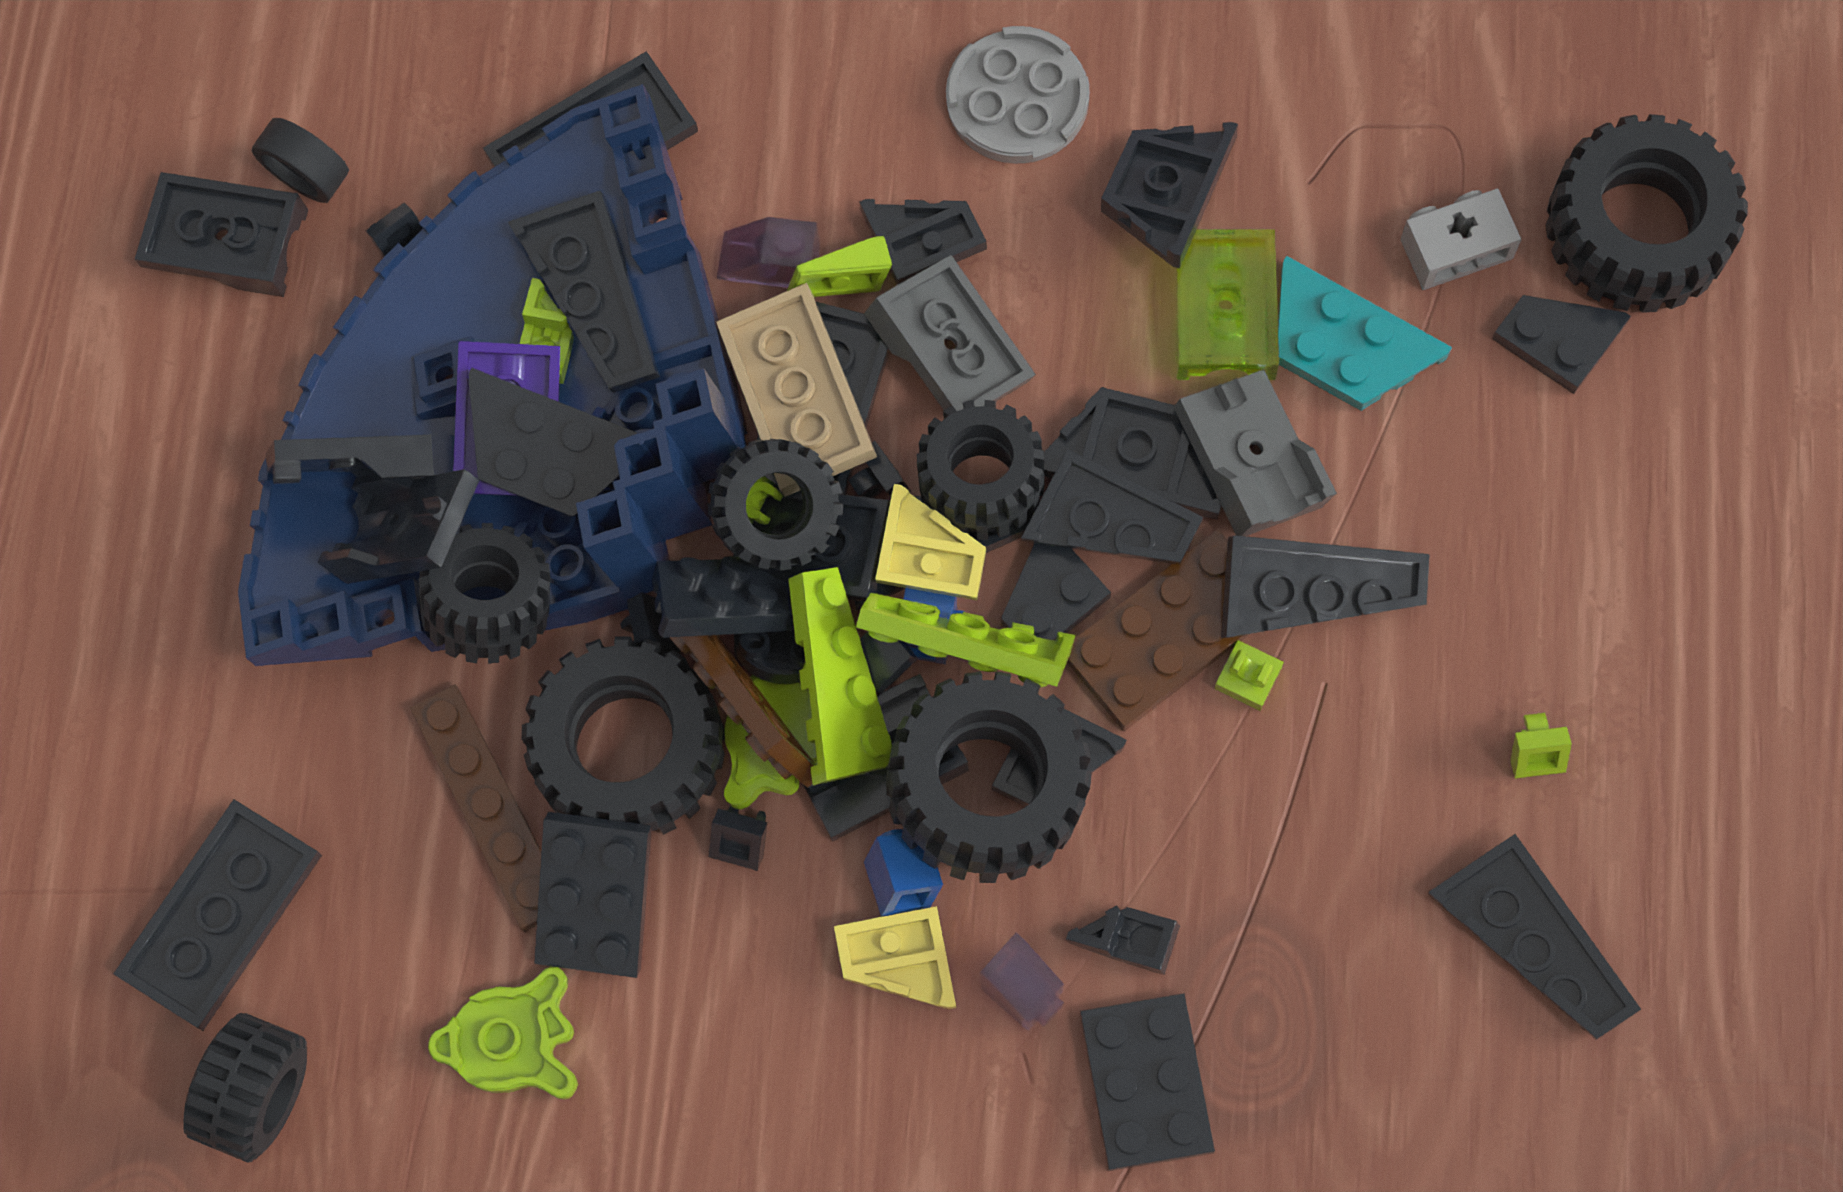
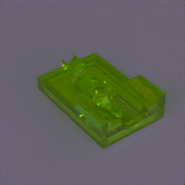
[1176,229,1279,380]

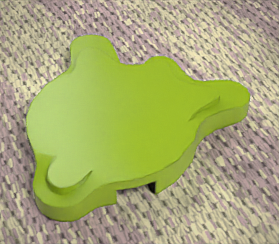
[724,675,818,809]
[428,966,578,1100]

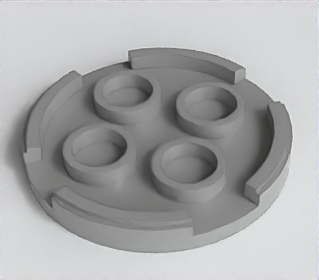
[946,26,1090,164]

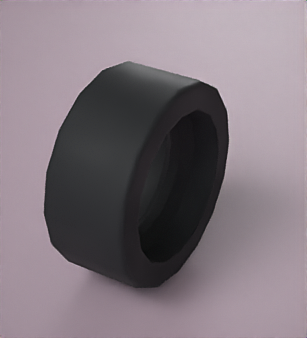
[251,118,349,203]

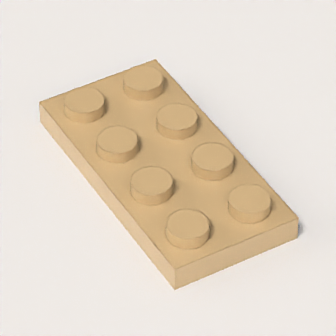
[716,283,877,496]

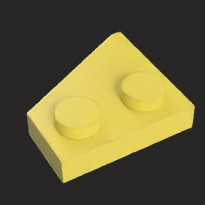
[875,484,986,600]
[834,906,956,1009]

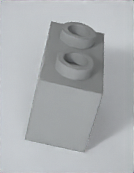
[1400,188,1521,290]

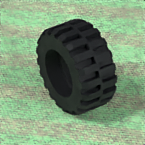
[1546,114,1748,313]
[521,636,725,835]
[886,671,1092,883]

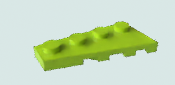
[789,567,892,786]
[856,593,1075,687]

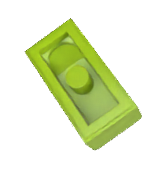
[787,236,892,297]

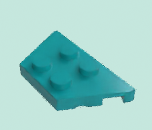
[1275,256,1452,411]

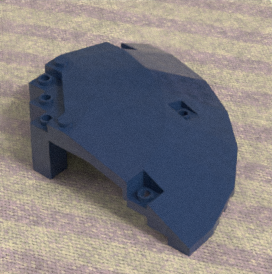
[238,84,748,666]

